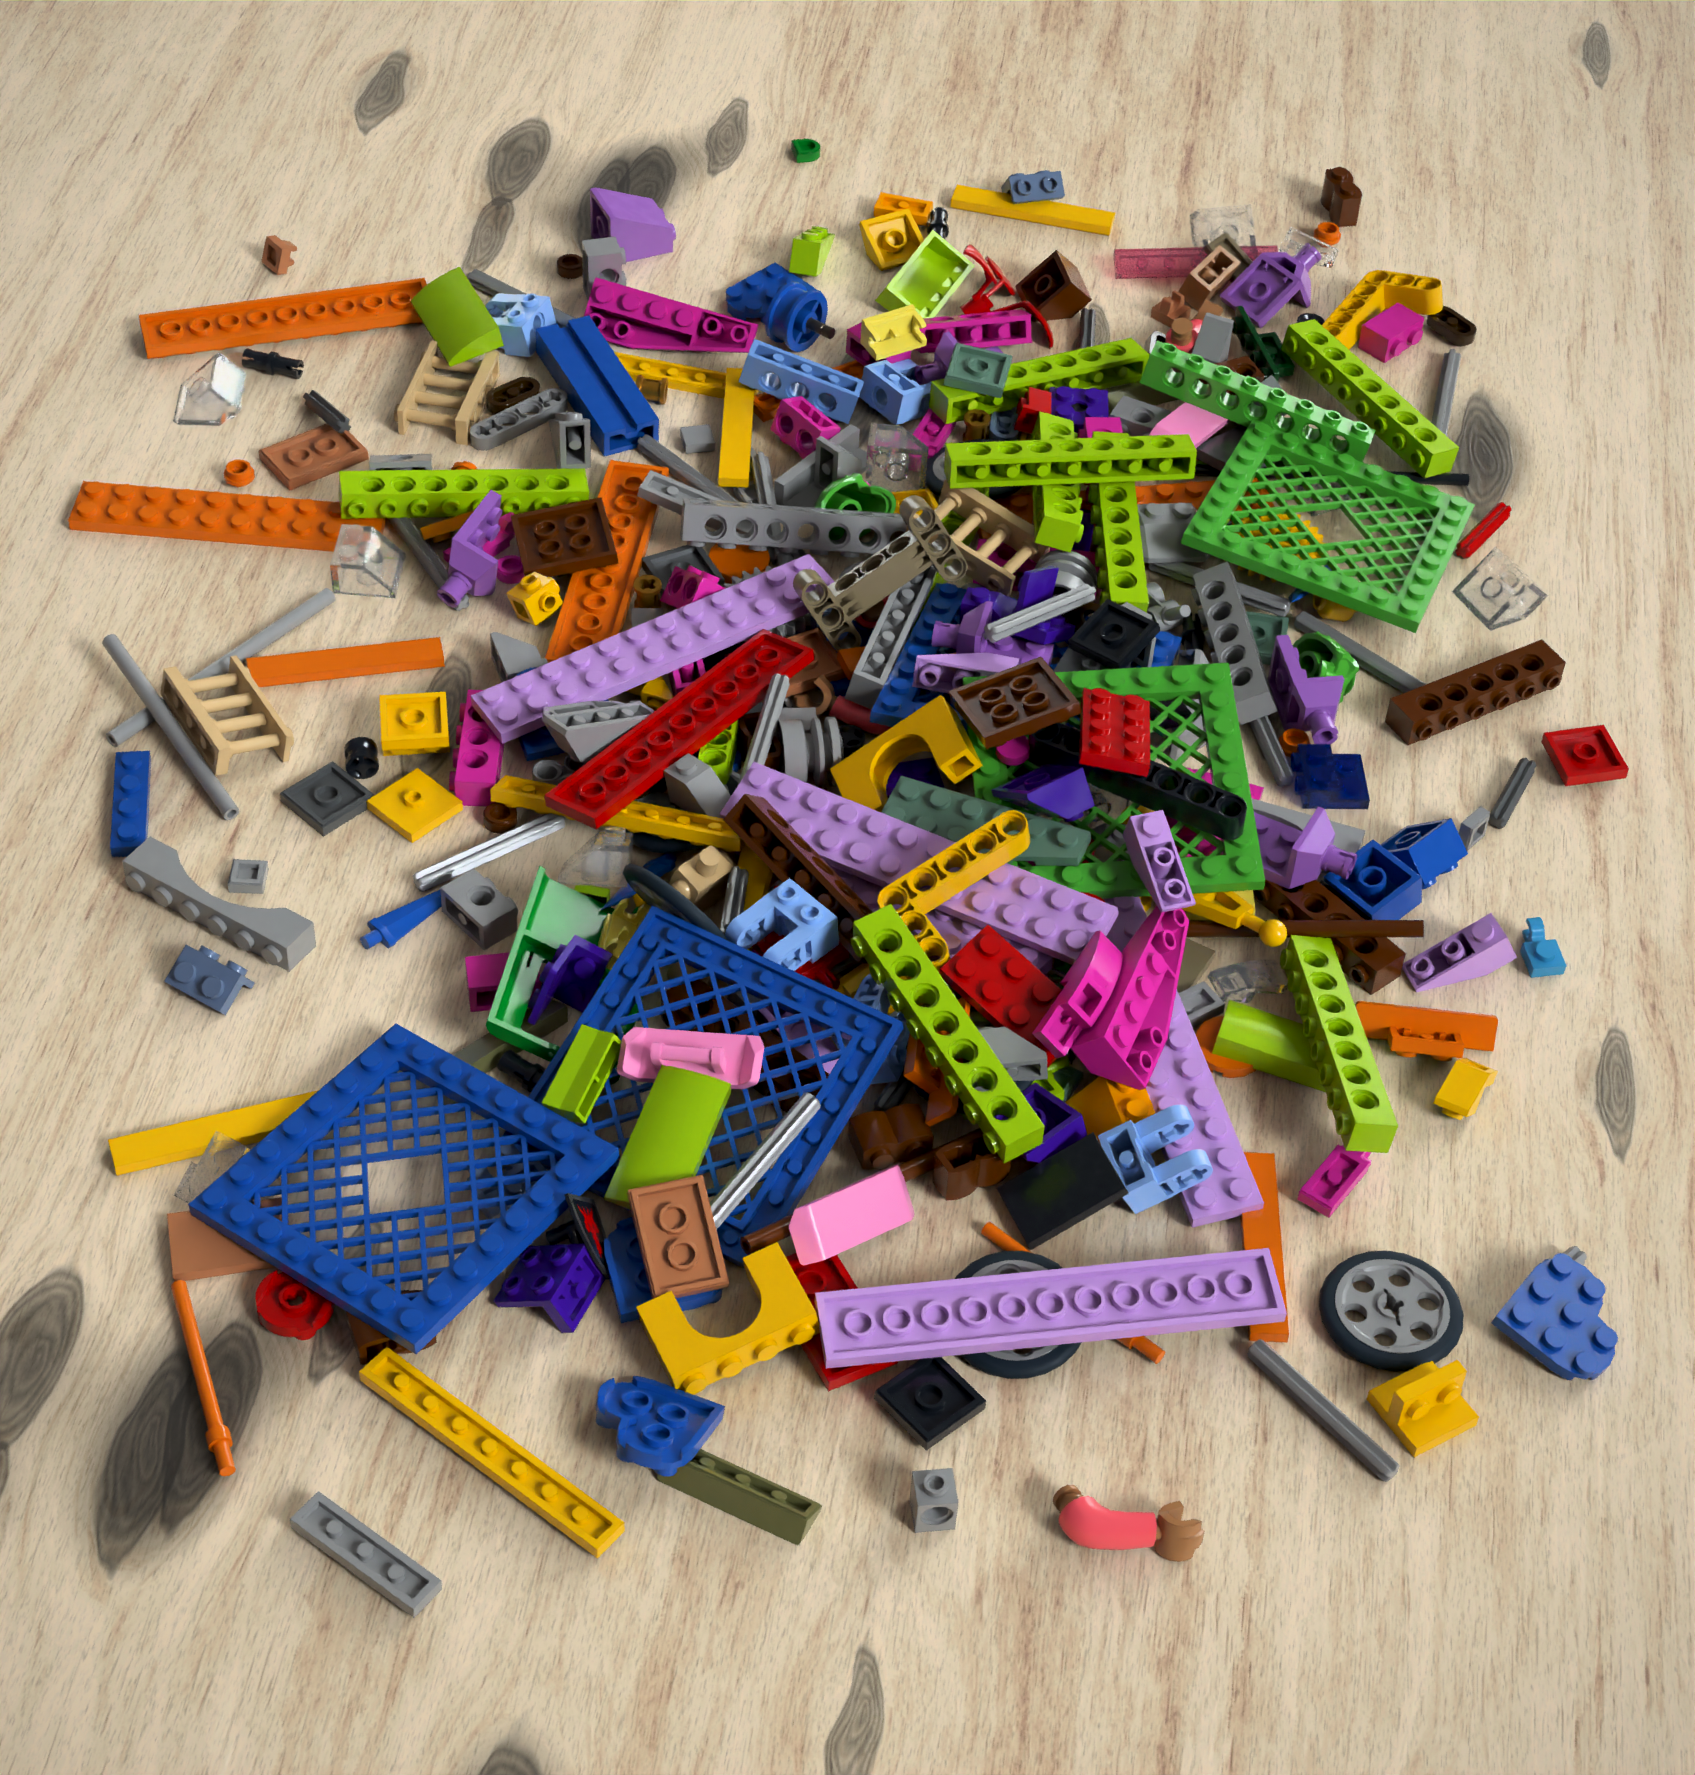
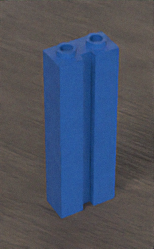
[536,315,659,457]

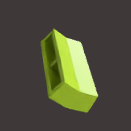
[542,1024,621,1124]

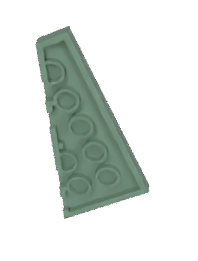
[881,776,1091,866]

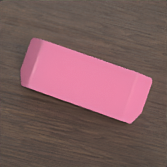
[1148,402,1231,448]
[617,1027,764,1089]
[789,1164,915,1265]

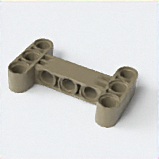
[793,495,967,652]

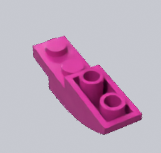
[1032,930,1123,1058]

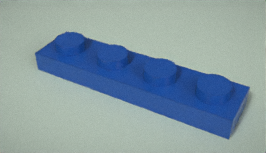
[110,751,151,857]

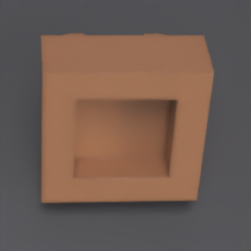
[261,235,297,275]
[1151,290,1191,328]

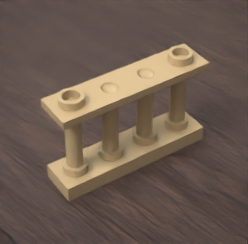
[394,340,500,446]
[905,479,1050,597]
[160,655,294,776]

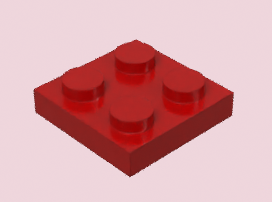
[1541,725,1629,787]

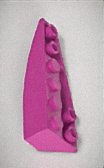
[584,277,759,353]
[1071,906,1189,1090]

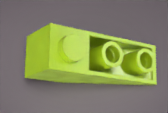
[789,226,835,277]

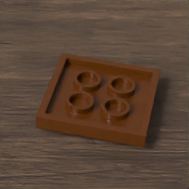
[511,497,618,577]
[949,657,1081,749]

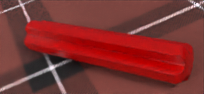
[1455,502,1512,559]

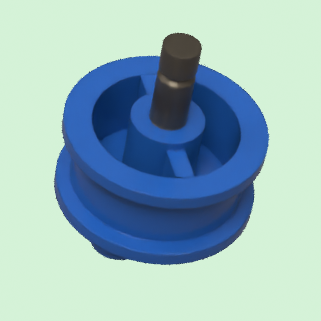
[762,282,835,352]

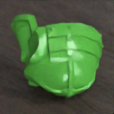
[815,473,896,540]
[1293,631,1359,704]

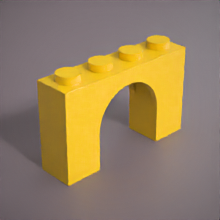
[830,695,983,812]
[636,1242,820,1394]

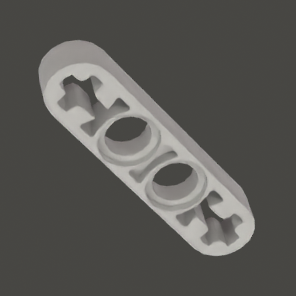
[470,388,568,451]

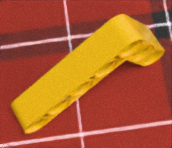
[1322,270,1443,350]
[877,810,1030,972]

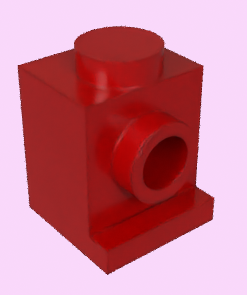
[1014,387,1052,434]

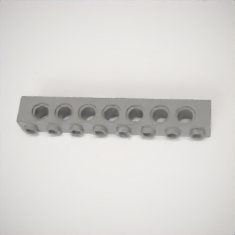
[680,498,920,557]

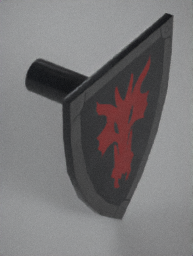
[546,1193,609,1280]

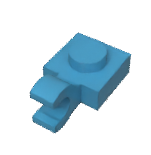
[1520,917,1567,978]

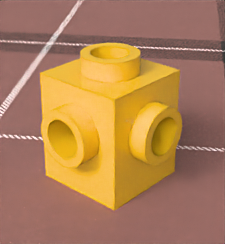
[506,572,563,626]

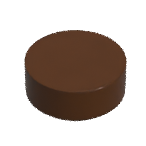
[557,254,583,279]
[483,802,518,834]

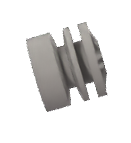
[1034,550,1098,616]
[776,717,844,787]

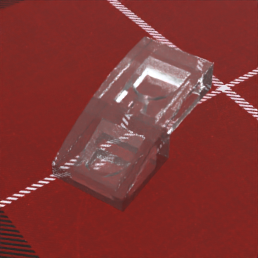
[1207,960,1288,1003]
[174,1131,251,1203]

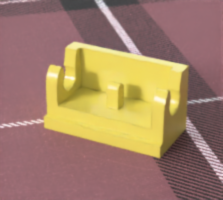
[860,304,927,361]
[598,898,652,970]

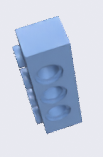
[738,339,864,424]

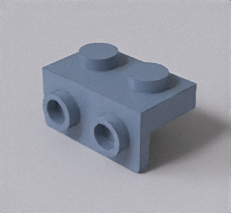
[1001,170,1065,204]
[164,945,255,1015]

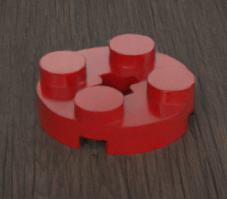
[255,1270,335,1340]

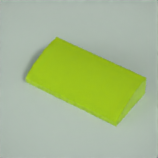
[875,230,975,318]
[411,266,504,367]
[1212,1000,1326,1092]
[604,1065,731,1210]

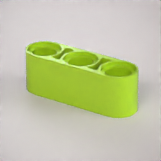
[698,720,738,785]

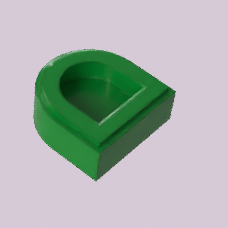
[791,139,821,163]

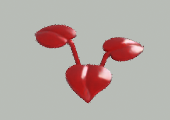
[960,244,1054,349]

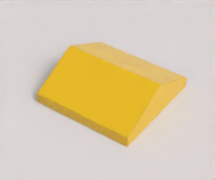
[859,208,924,271]

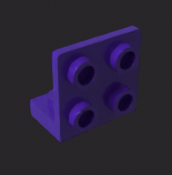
[1012,566,1075,645]
[527,935,613,1025]
[494,1244,606,1333]

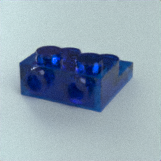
[1290,744,1370,809]

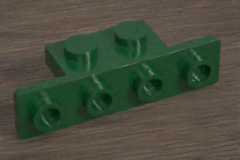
[1231,306,1295,382]

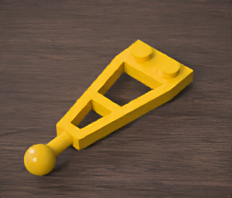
[1148,852,1287,947]

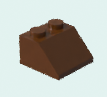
[1015,250,1092,322]

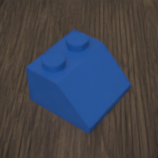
[1380,818,1468,890]
[1324,839,1422,920]

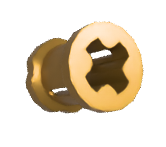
[636,375,668,405]
[962,409,990,441]
[633,575,662,608]

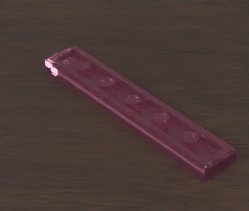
[1113,245,1278,279]

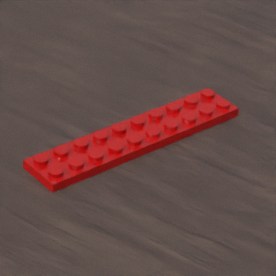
[544,629,814,830]

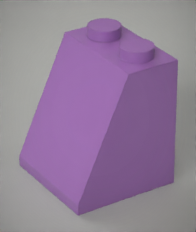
[590,187,676,262]

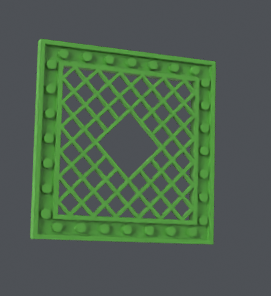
[1181,421,1475,633]
[963,663,1265,899]

